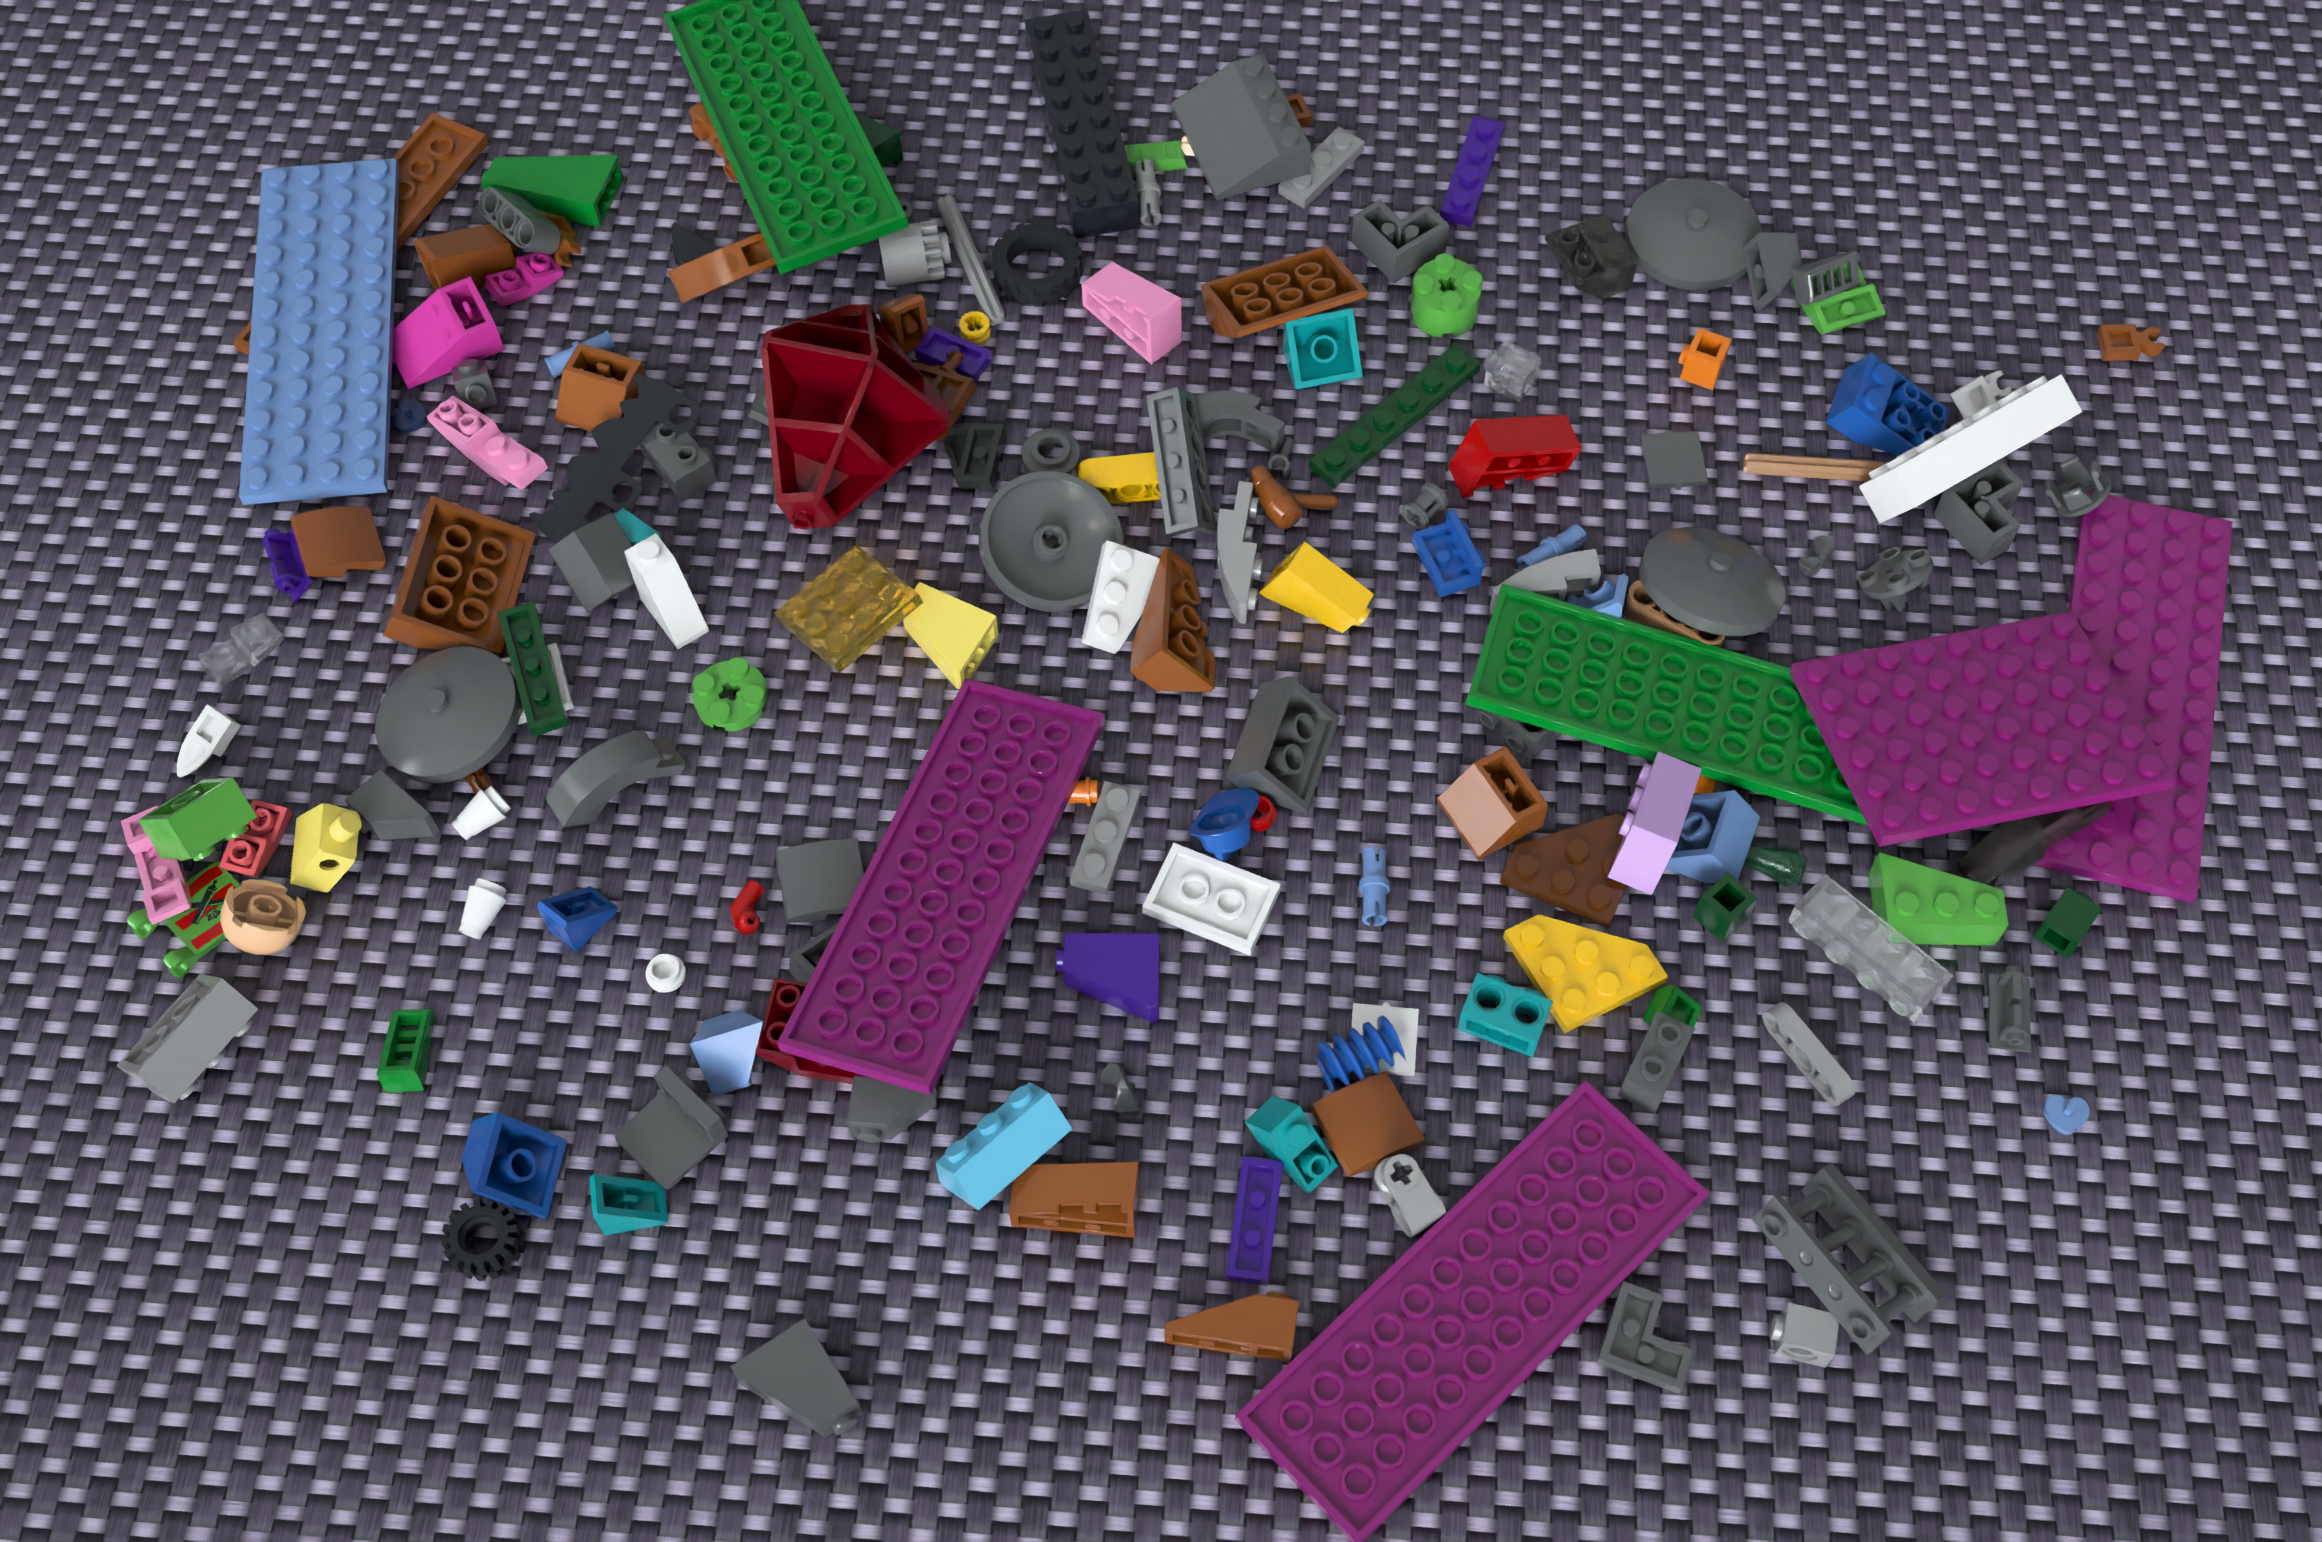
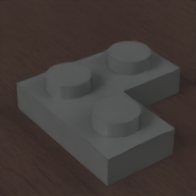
[1596,1281,1694,1394]

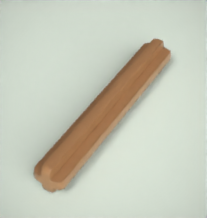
[1743,453,1885,482]

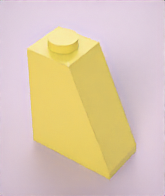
[900,582,999,689]

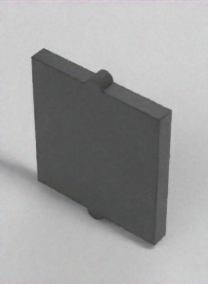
[1639,430,1708,490]

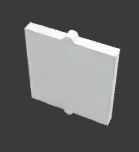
[1351,1002,1419,1077]

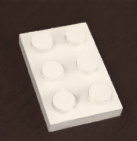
[1142,843,1281,955]

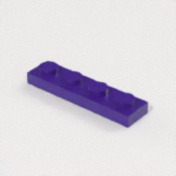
[1440,115,1505,227]

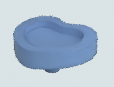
[2043,1095,2090,1135]

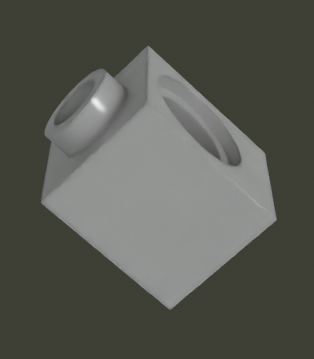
[1770,1302,1839,1368]

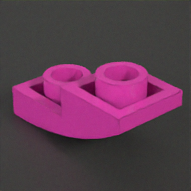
[484,252,563,307]

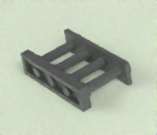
[1752,1162,1948,1355]

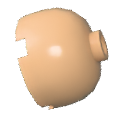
[220,879,306,955]

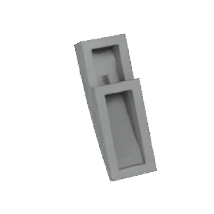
[1490,549,1601,615]

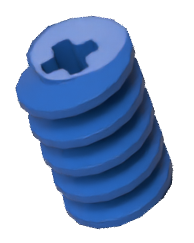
[1315,1016,1406,1092]

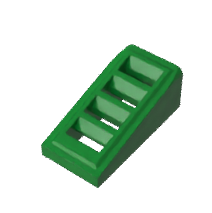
[376,1009,434,1092]

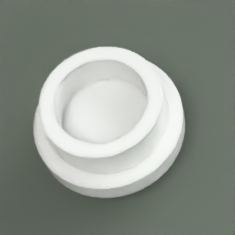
[646,954,686,993]

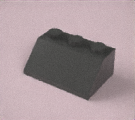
[1225,676,1340,812]

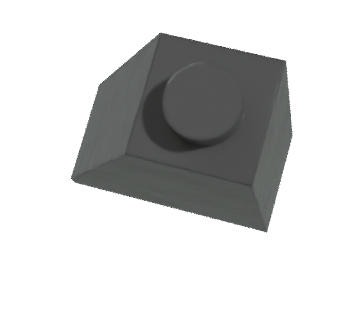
[730,1318,863,1438]

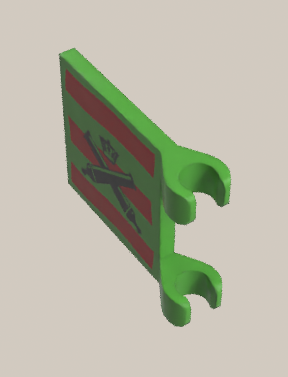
[127,860,241,978]

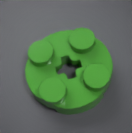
[692,657,769,731]

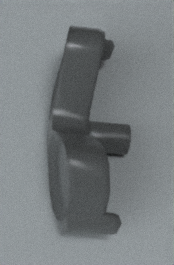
[1797,534,1834,576]
[1100,1062,1139,1114]

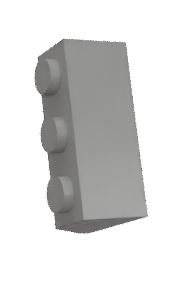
[116,974,258,1103]

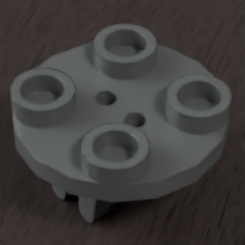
[1857,547,1934,611]

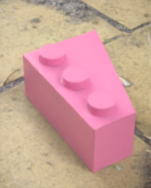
[1082,262,1182,365]

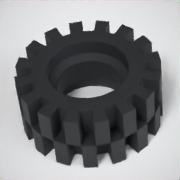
[441,1198,524,1281]

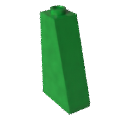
[481,155,624,227]

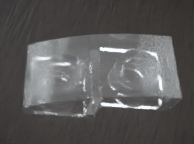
[199,613,284,687]

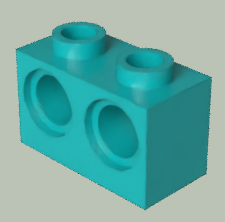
[1457,973,1553,1058]

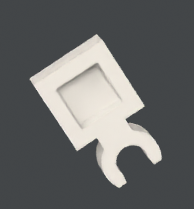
[1951,371,2012,419]

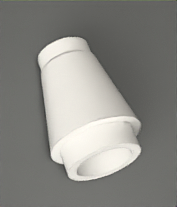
[452,786,511,840]
[458,878,507,939]

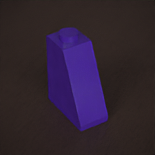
[1056,933,1160,1023]

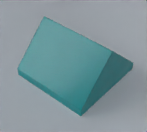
[1282,308,1363,390]

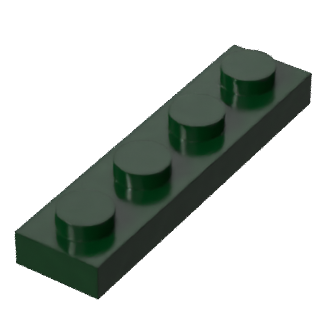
[498,601,569,737]

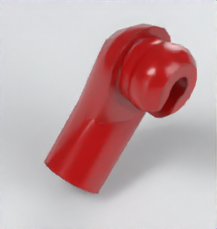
[729,880,765,935]

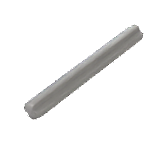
[937,195,1005,326]

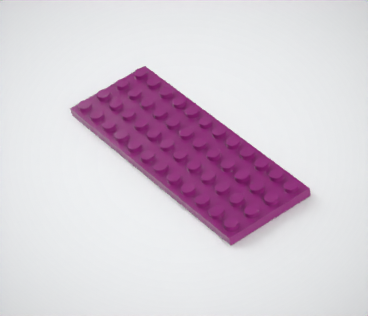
[2035,490,2233,903]
[777,678,1105,1095]
[1235,1081,1710,1542]

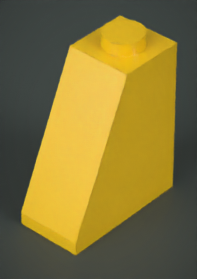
[1259,541,1374,633]

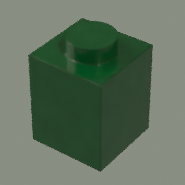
[1693,872,1758,943]
[2033,887,2103,959]

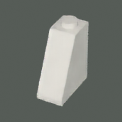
[624,533,709,649]

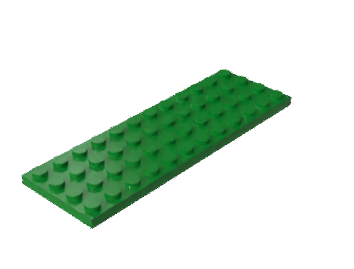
[663,0,909,275]
[1465,583,1868,826]

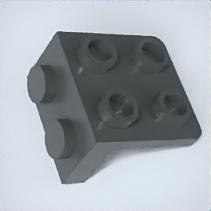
[615,1066,728,1189]

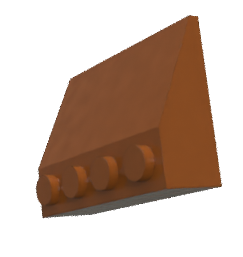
[1201,245,1368,338]
[383,495,536,657]

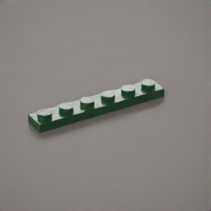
[1309,343,1481,489]

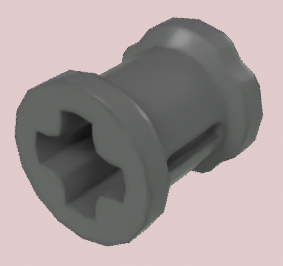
[1401,483,1448,530]

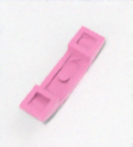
[121,805,192,925]

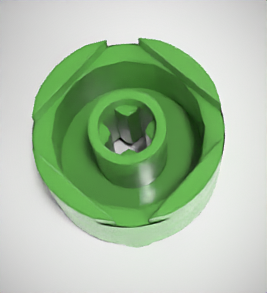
[1411,253,1482,337]

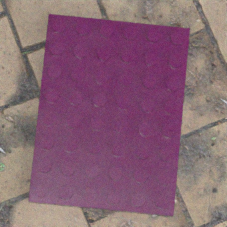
[1790,611,2176,847]

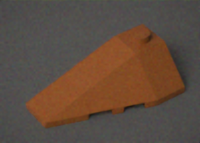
[1130,547,1216,692]

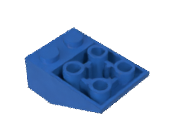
[1826,353,1951,455]

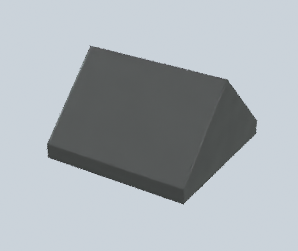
[549,513,635,613]

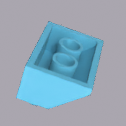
[935,1082,1072,1211]

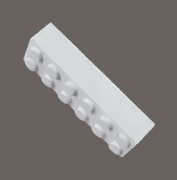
[1859,374,2082,523]

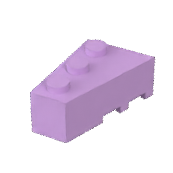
[1608,751,1702,895]

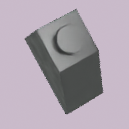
[1743,232,1802,310]
[345,770,440,840]
[847,1076,938,1143]

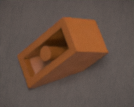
[878,294,929,354]

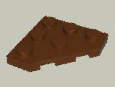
[1500,813,1628,928]

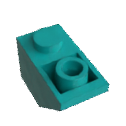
[1244,1095,1338,1193]

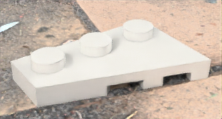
[1081,540,1160,654]

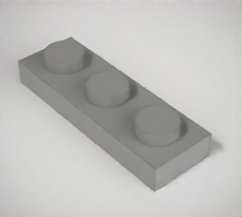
[1278,127,1365,209]
[1070,781,1141,895]

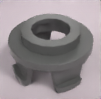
[1022,428,1080,474]
[2044,457,2111,517]

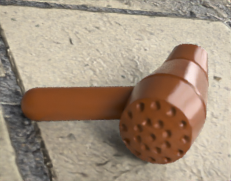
[1248,465,1338,529]

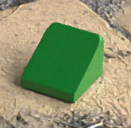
[1643,985,1703,1028]

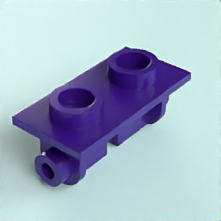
[262,528,313,603]

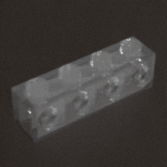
[1788,874,1954,1023]

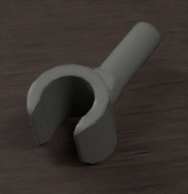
[1268,437,1293,479]

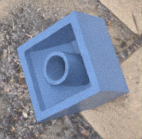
[1665,790,1760,883]

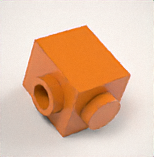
[1678,328,1732,390]

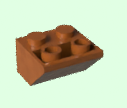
[555,343,646,432]
[1437,746,1548,861]

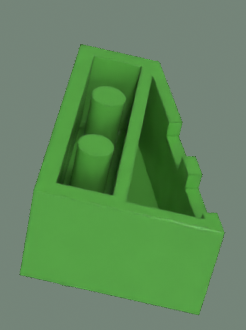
[1868,852,2008,946]

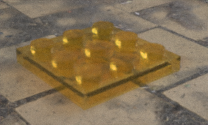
[774,545,923,673]

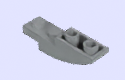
[1217,481,1263,624]

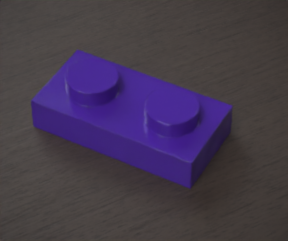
[915,326,993,384]

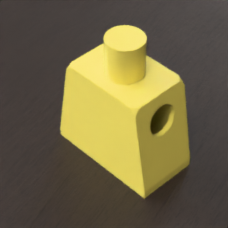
[290,803,362,893]

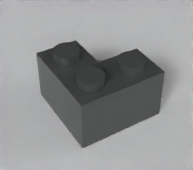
[1351,199,1449,284]
[1933,459,2024,565]

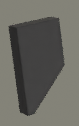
[671,223,718,266]

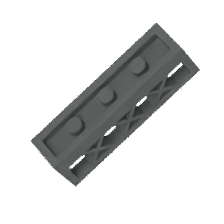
[1146,387,1217,536]

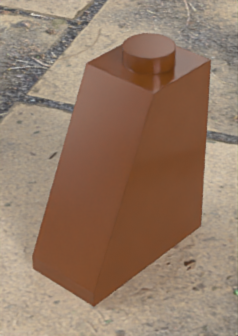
[413,223,516,291]

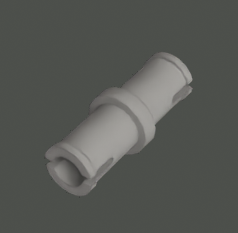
[1134,159,1162,226]

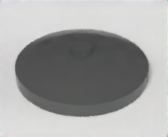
[1625,178,1762,291]
[978,471,1124,612]
[1639,527,1786,636]
[375,646,522,784]

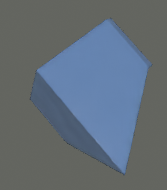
[1566,574,1629,618]
[690,1009,763,1096]

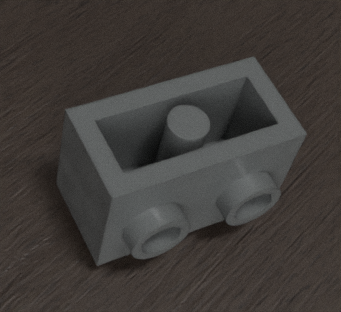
[640,415,717,502]

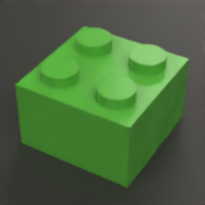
[138,777,257,861]

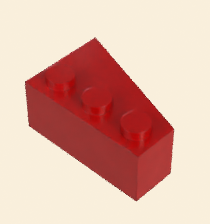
[1448,415,1582,499]

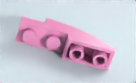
[427,395,548,490]

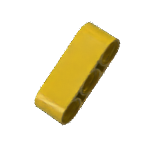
[1077,452,1161,504]

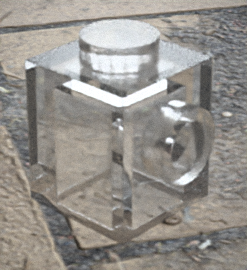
[1483,340,1542,403]

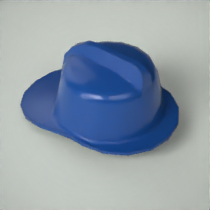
[1189,788,1260,862]

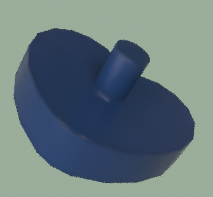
[391,399,428,433]

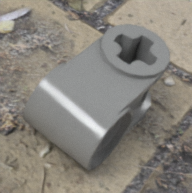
[1374,1154,1446,1238]

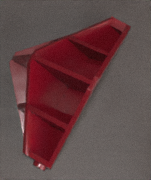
[761,304,952,530]

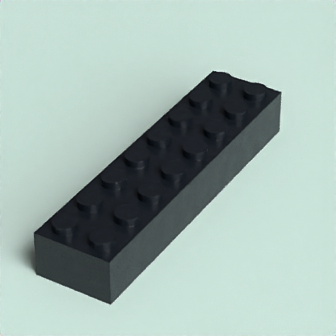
[1024,9,1140,239]

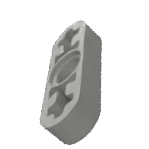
[1762,1002,1855,1106]

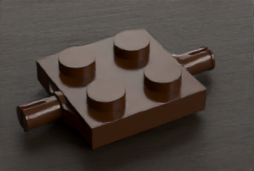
[914,350,977,441]

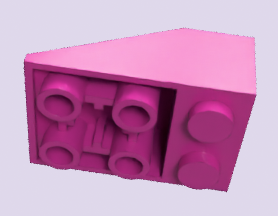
[392,277,505,389]

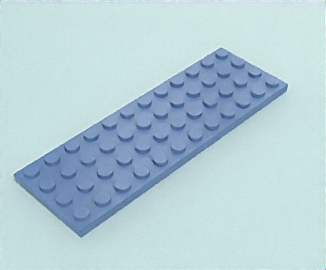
[239,158,400,505]

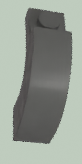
[1197,390,1285,453]
[546,730,686,827]

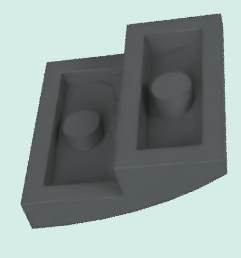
[775,838,864,923]

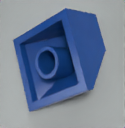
[462,1112,567,1218]

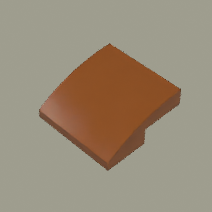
[290,506,386,578]
[1309,1071,1426,1177]

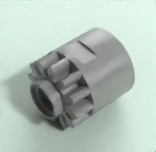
[878,220,951,287]

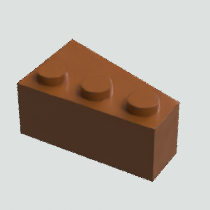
[1009,1162,1140,1238]

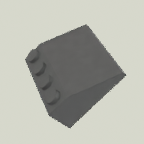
[1171,53,1311,201]

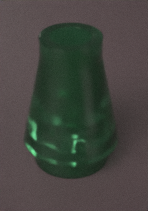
[1746,844,1808,887]

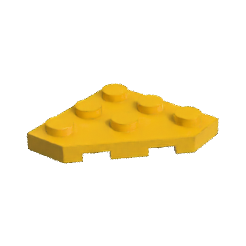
[1503,914,1668,1034]

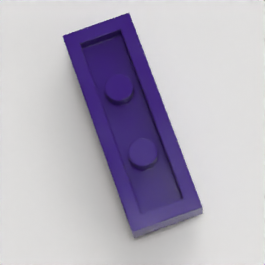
[1226,1156,1283,1286]

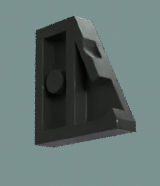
[944,423,1007,489]

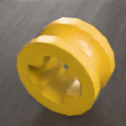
[959,311,991,345]

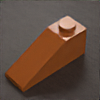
[1164,1291,1299,1362]

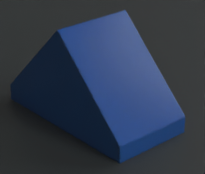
[537,886,618,953]

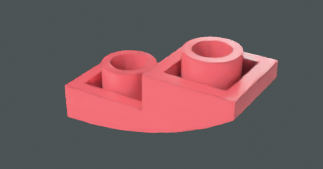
[219,799,293,878]

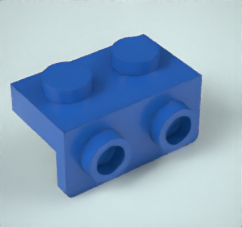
[1411,509,1486,598]

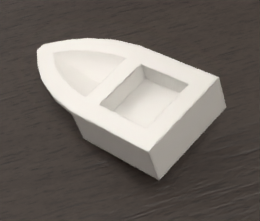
[177,704,241,778]

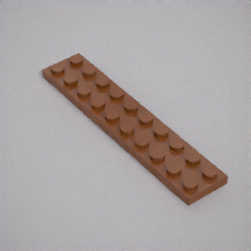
[233,112,489,355]

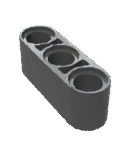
[479,187,560,255]

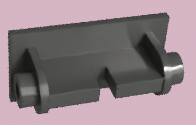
[1988,966,2031,1053]

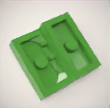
[1790,263,1886,335]

